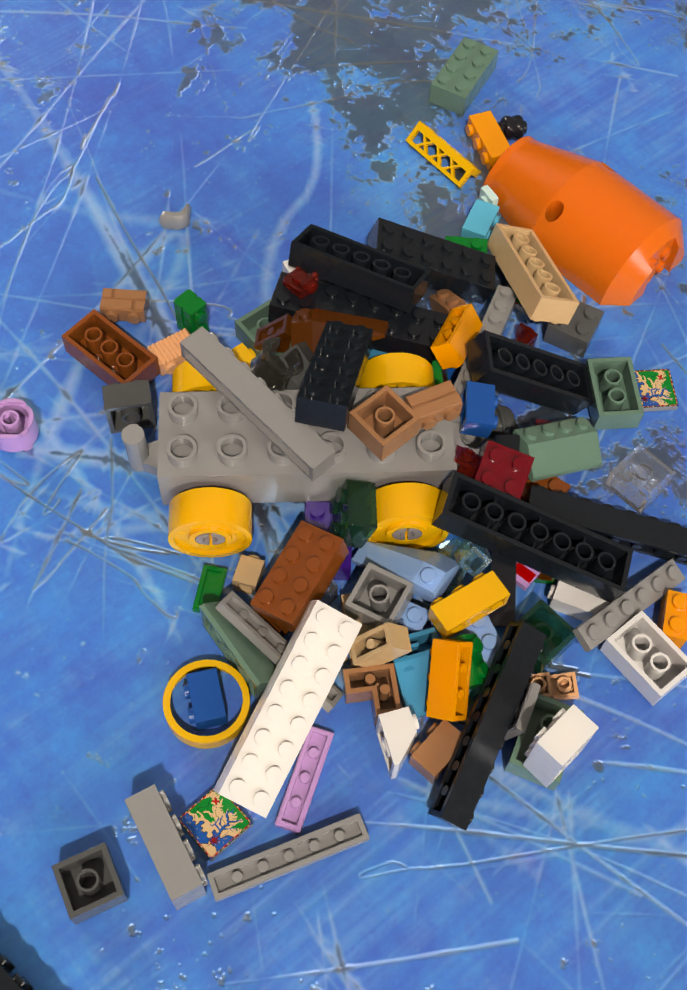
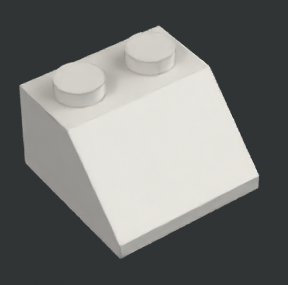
[375,706,419,779]

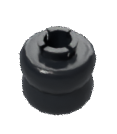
[498,115,527,141]

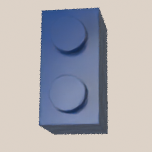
[460,381,498,438]
[183,668,228,731]

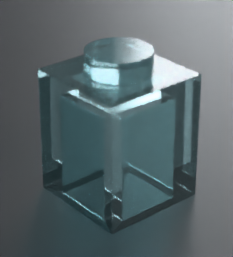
[453,540,492,577]

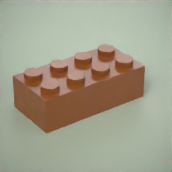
[61,309,160,385]
[250,520,349,633]

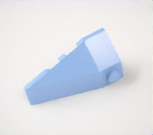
[351,541,461,603]

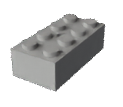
[124,784,208,910]

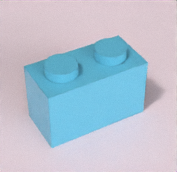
[460,199,501,240]

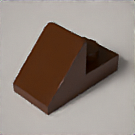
[254,314,293,353]

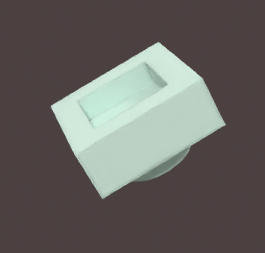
[478,185,499,206]

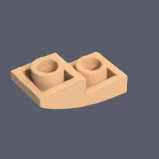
[527,672,580,701]

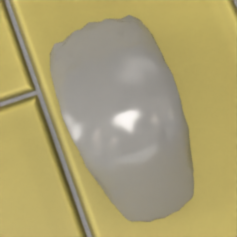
[159,204,191,230]

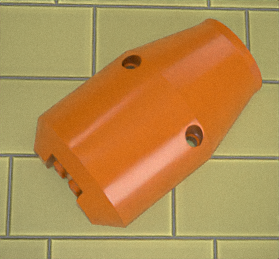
[483,136,684,306]

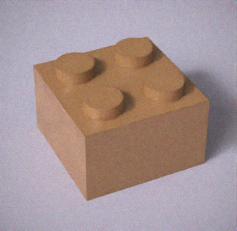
[348,385,421,461]

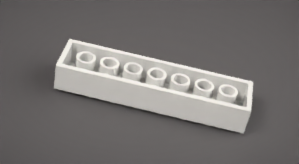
[213,600,363,818]

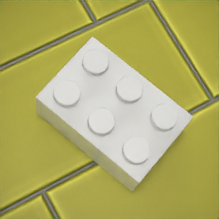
[600,610,687,706]
[523,704,599,788]

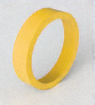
[163,660,251,749]

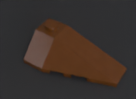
[291,308,389,354]

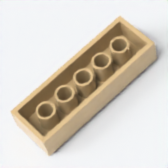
[487,223,580,325]

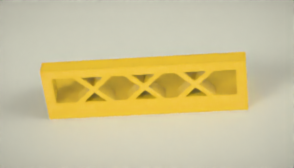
[405,121,482,188]

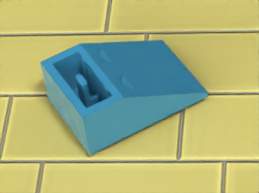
[388,627,438,718]

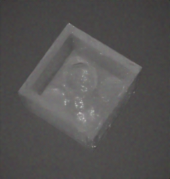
[604,444,676,514]

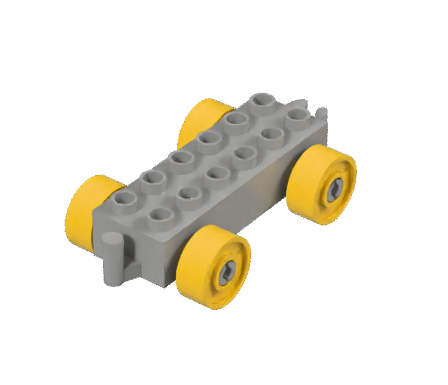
[121,353,491,558]

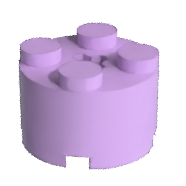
[0,398,39,452]

